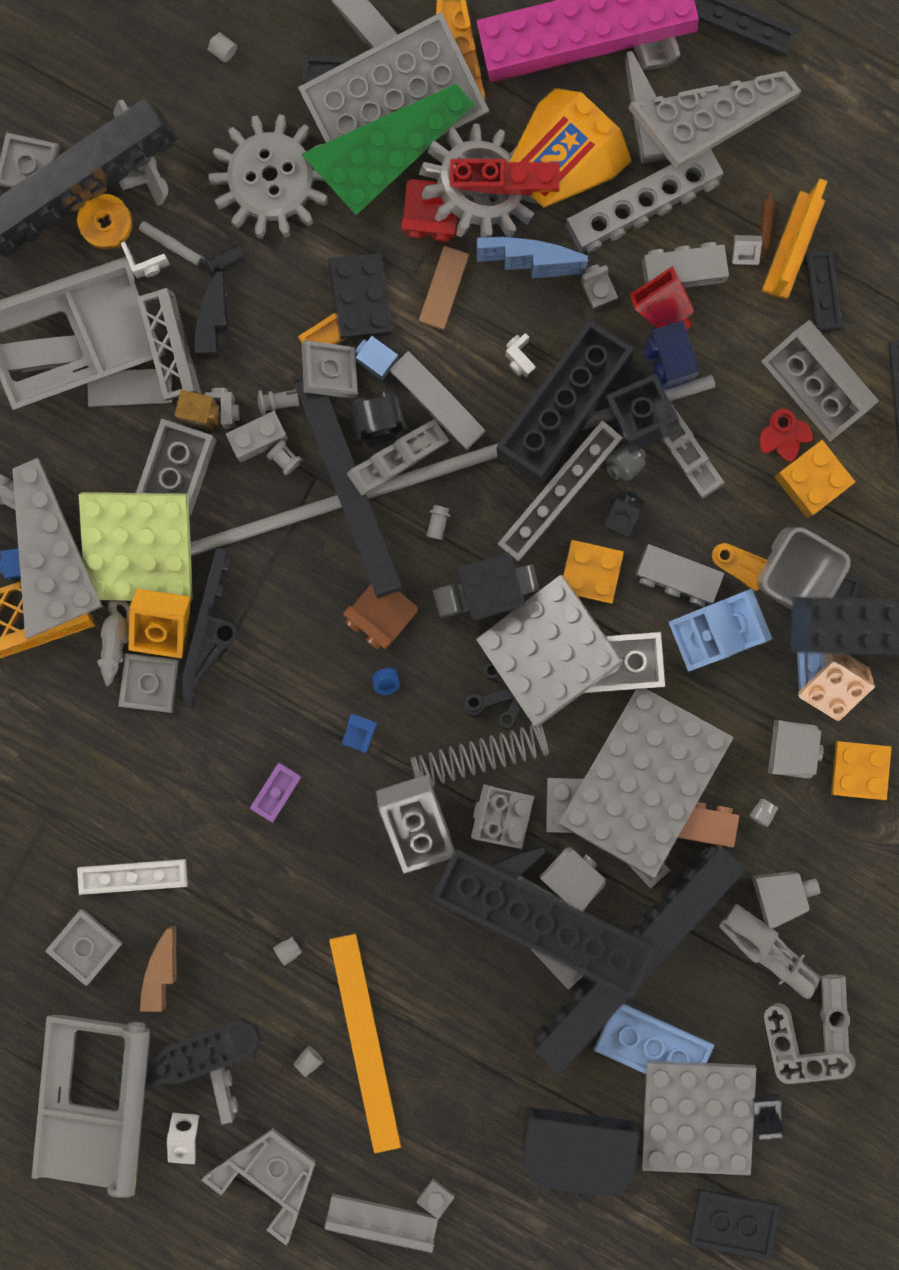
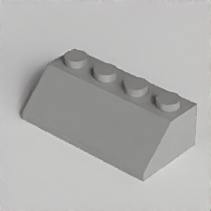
[761,320,879,442]

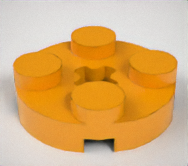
[77,194,132,249]

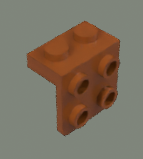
[343,584,418,650]

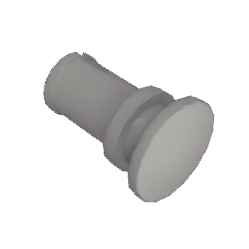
[257,389,299,416]

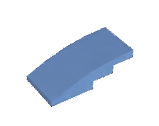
[476,237,588,278]

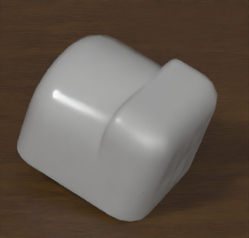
[757,527,850,610]

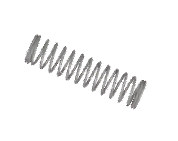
[410,724,549,787]

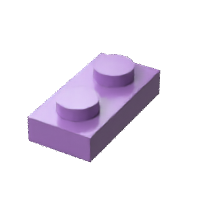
[250,762,302,823]

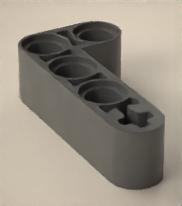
[433,564,540,618]

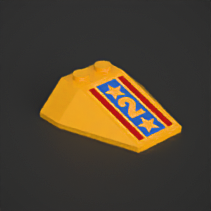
[509,89,632,208]

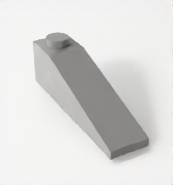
[624,51,668,164]

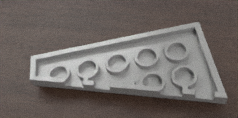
[628,71,801,169]

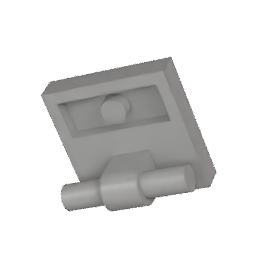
[471,784,534,849]

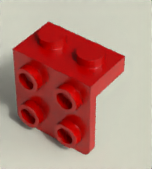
[401,179,457,242]

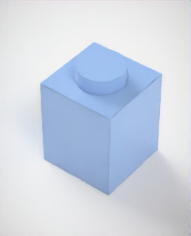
[355,336,398,381]

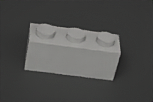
[642,242,729,288]
[635,544,724,607]

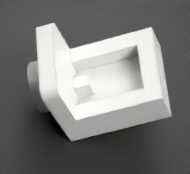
[505,333,536,379]

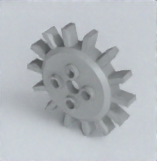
[209,115,328,239]
[419,124,537,238]

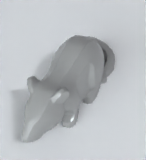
[97,600,130,686]

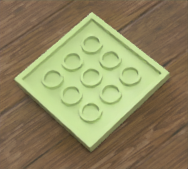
[79,492,193,602]

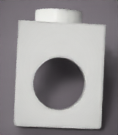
[121,241,170,278]
[167,1113,199,1164]

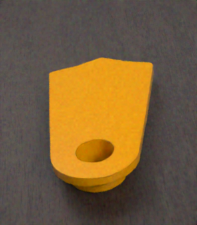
[712,543,767,591]

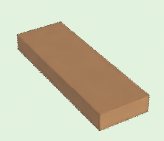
[419,246,469,331]

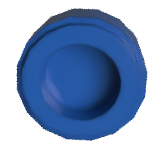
[372,668,400,695]

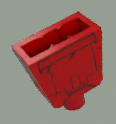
[630,266,694,332]

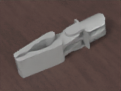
[719,903,821,999]

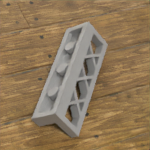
[137,288,201,401]
[325,1194,438,1253]

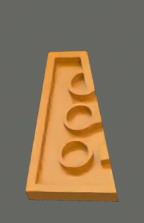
[436,0,485,101]

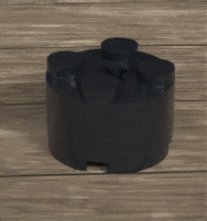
[349,391,409,446]

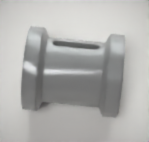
[267,440,302,475]

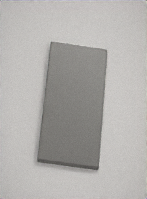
[87,369,173,407]

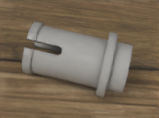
[426,505,451,540]

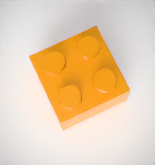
[774,440,855,518]
[129,588,191,659]

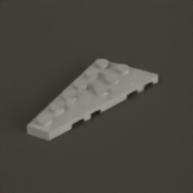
[12,458,103,639]

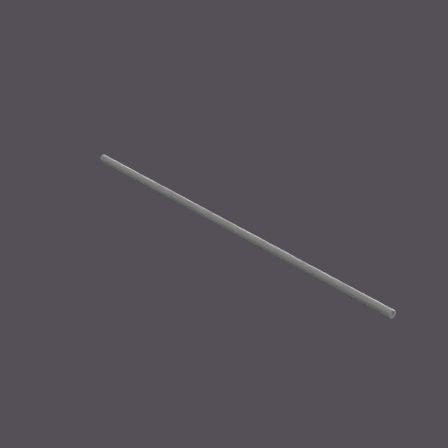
[190,375,715,556]

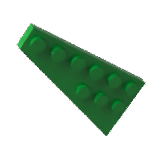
[301,83,474,215]

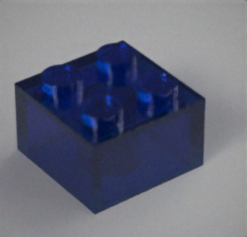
[644,320,700,390]

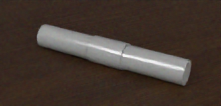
[139,221,203,266]

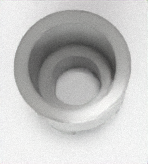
[208,32,237,63]
[749,799,778,828]
[273,937,302,966]
[293,1046,323,1077]

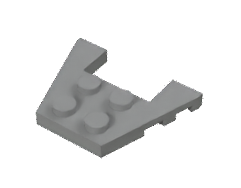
[202,1128,316,1245]

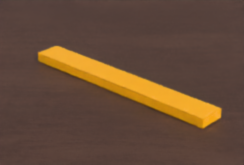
[329,933,401,1153]

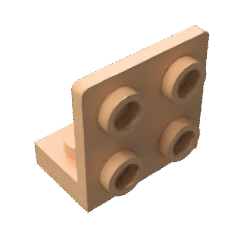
[798,654,875,721]

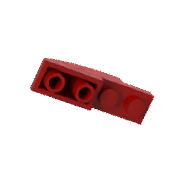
[449,159,560,195]

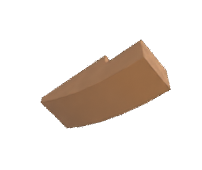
[140,926,177,1012]

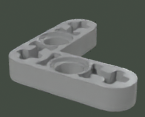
[764,1003,856,1084]

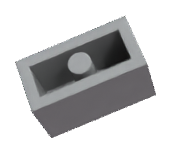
[226,411,289,462]

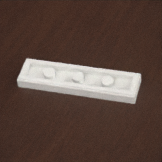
[77,859,188,895]

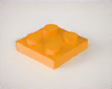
[563,540,624,604]
[831,741,891,800]

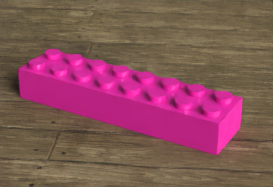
[477,0,698,82]

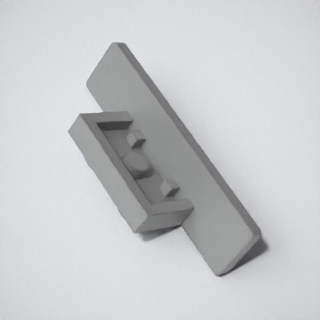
[113,99,168,205]

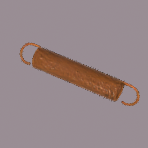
[759,191,775,258]

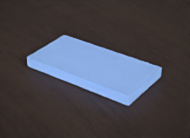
[593,1004,714,1074]

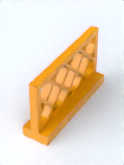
[762,179,828,300]
[0,581,96,658]

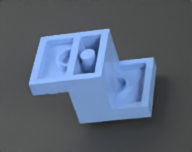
[669,589,772,671]

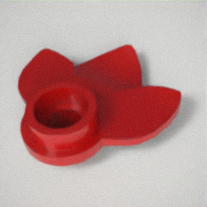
[760,409,813,462]

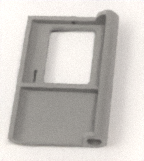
[0,257,165,410]
[32,1015,150,1197]

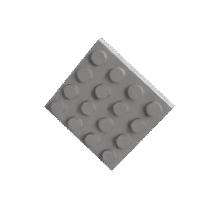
[476,575,624,727]
[641,1060,756,1175]

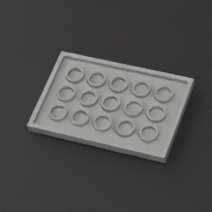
[298,12,489,143]
[559,688,734,879]

